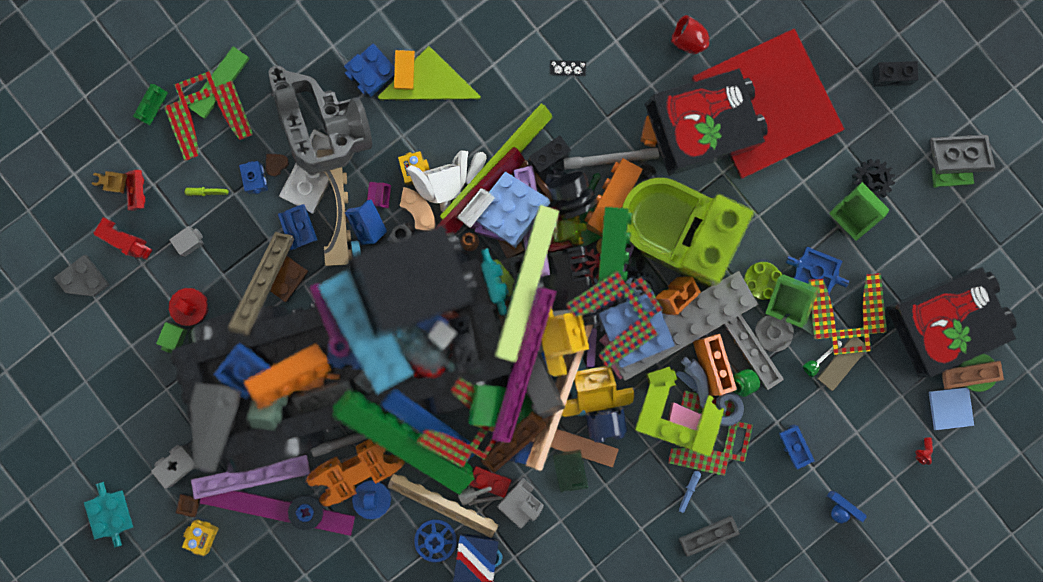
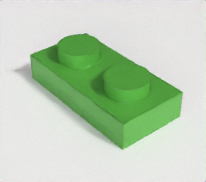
[932,168,974,188]

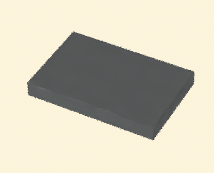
[929,135,995,174]

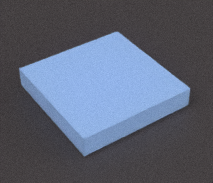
[929,387,974,430]

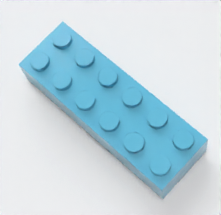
[318,270,414,393]

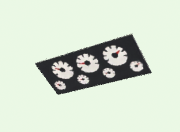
[550,60,586,76]

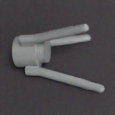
[458,469,503,506]

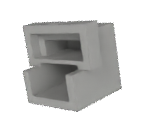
[498,478,544,528]

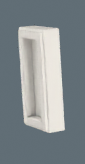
[457,188,495,228]

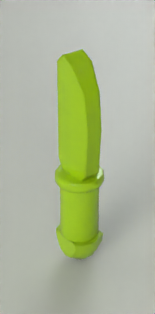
[184,187,228,196]

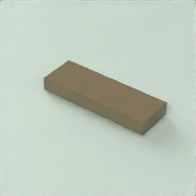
[817,337,865,391]

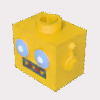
[398,152,430,186]
[182,519,219,556]

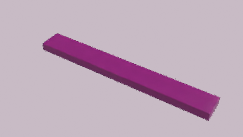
[492,287,556,442]
[200,490,356,536]

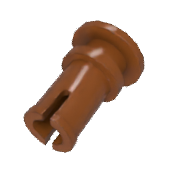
[460,232,479,251]

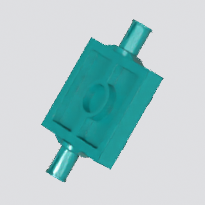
[480,249,509,315]
[84,482,133,548]

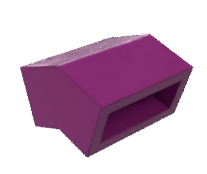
[367,182,391,208]

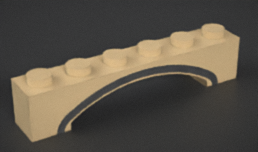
[317,149,352,266]

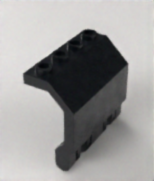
[509,246,599,327]

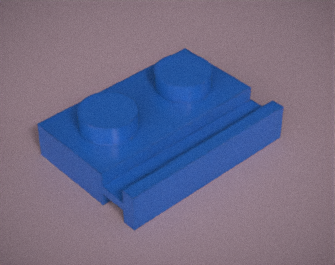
[278,204,317,250]

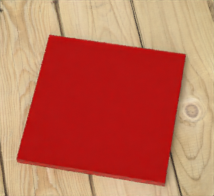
[692,28,845,179]

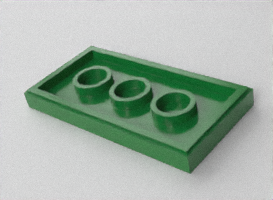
[469,384,538,427]

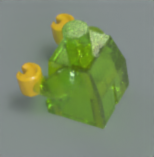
[553,215,586,246]

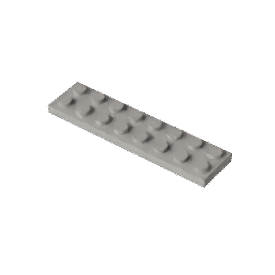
[605,271,758,381]

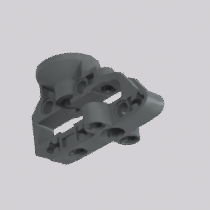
[268,66,372,175]

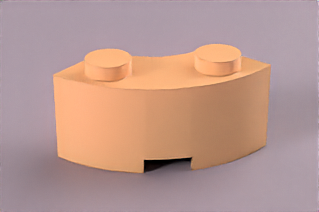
[400,187,436,232]

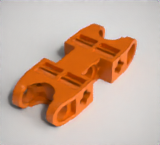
[306,439,405,506]

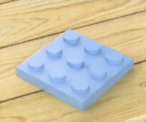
[476,172,551,248]

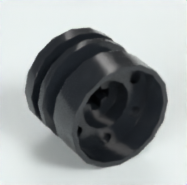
[547,170,598,219]

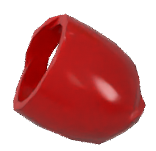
[671,15,709,54]

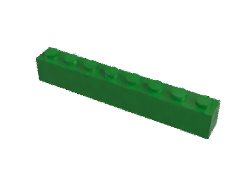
[334,390,474,495]

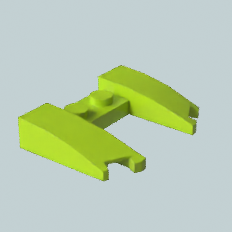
[634,381,724,456]

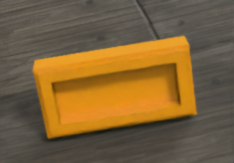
[394,50,415,90]

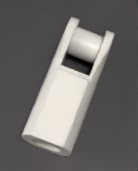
[465,152,487,184]

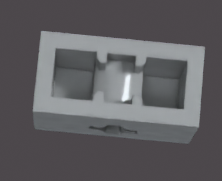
[151,445,194,489]

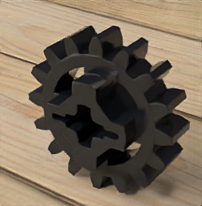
[852,159,895,199]

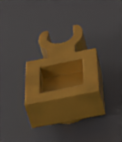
[91,171,127,193]

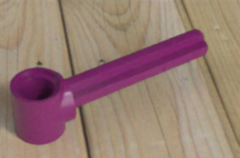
[310,283,351,358]

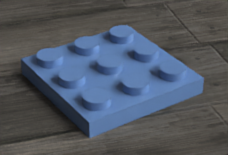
[598,291,675,368]

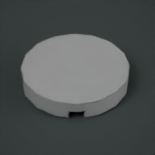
[755,315,794,352]

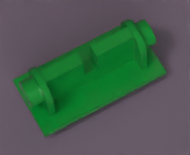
[133,84,168,125]

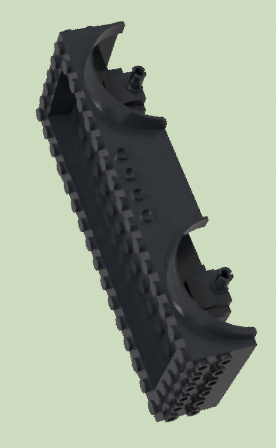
[171,251,514,473]

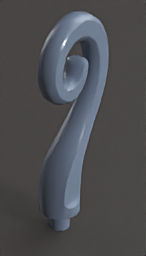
[681,357,744,427]

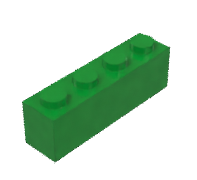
[599,207,632,283]

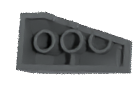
[190,384,241,473]

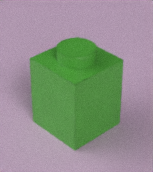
[156,322,188,353]

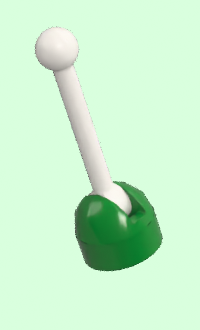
[802,340,842,377]

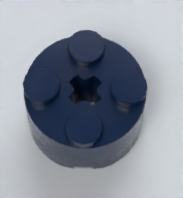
[585,407,627,442]

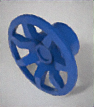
[414,520,457,562]

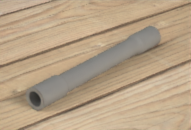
[563,147,659,170]
[311,418,405,457]

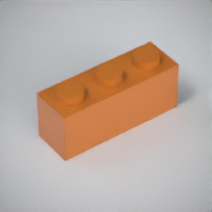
[693,334,737,396]

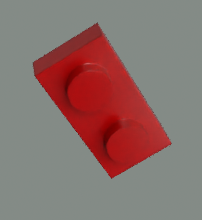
[125,170,145,211]
[469,465,511,498]

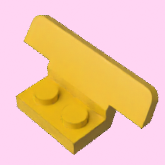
[541,307,589,376]
[562,366,634,417]

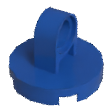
[352,480,392,519]

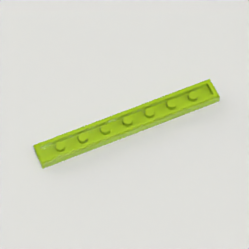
[440,103,553,220]

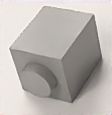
[169,226,204,257]

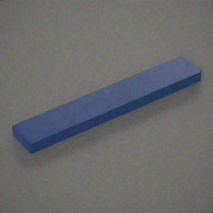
[381,390,479,461]

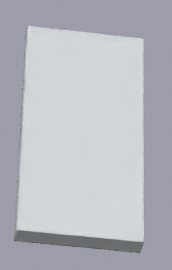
[279,129,344,214]

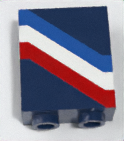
[453,533,499,582]

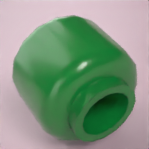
[733,369,760,397]

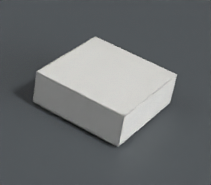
[428,320,456,349]

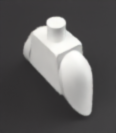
[406,150,468,212]

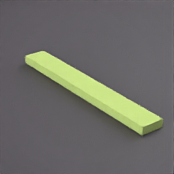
[495,205,559,362]

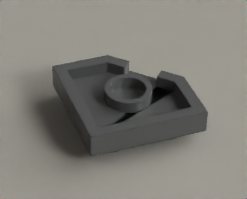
[54,254,110,297]

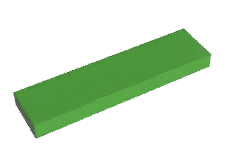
[188,46,250,119]

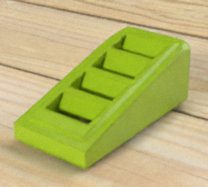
[494,259,515,297]

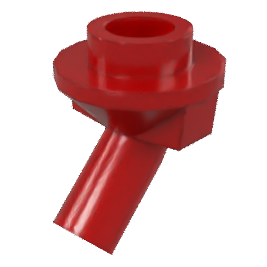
[915,437,933,465]

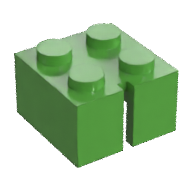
[829,182,889,241]
[765,275,819,328]

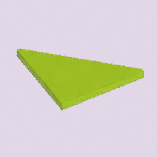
[378,46,481,100]

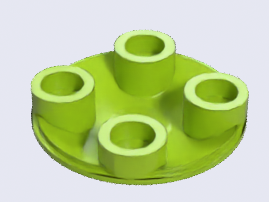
[744,262,782,300]

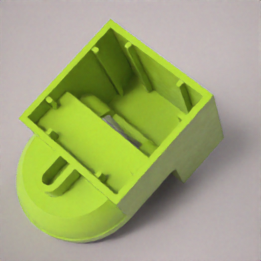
[622,178,754,288]

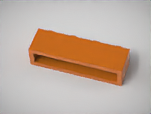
[584,158,643,237]
[244,344,331,410]

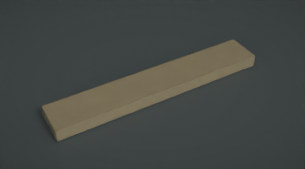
[228,232,294,336]

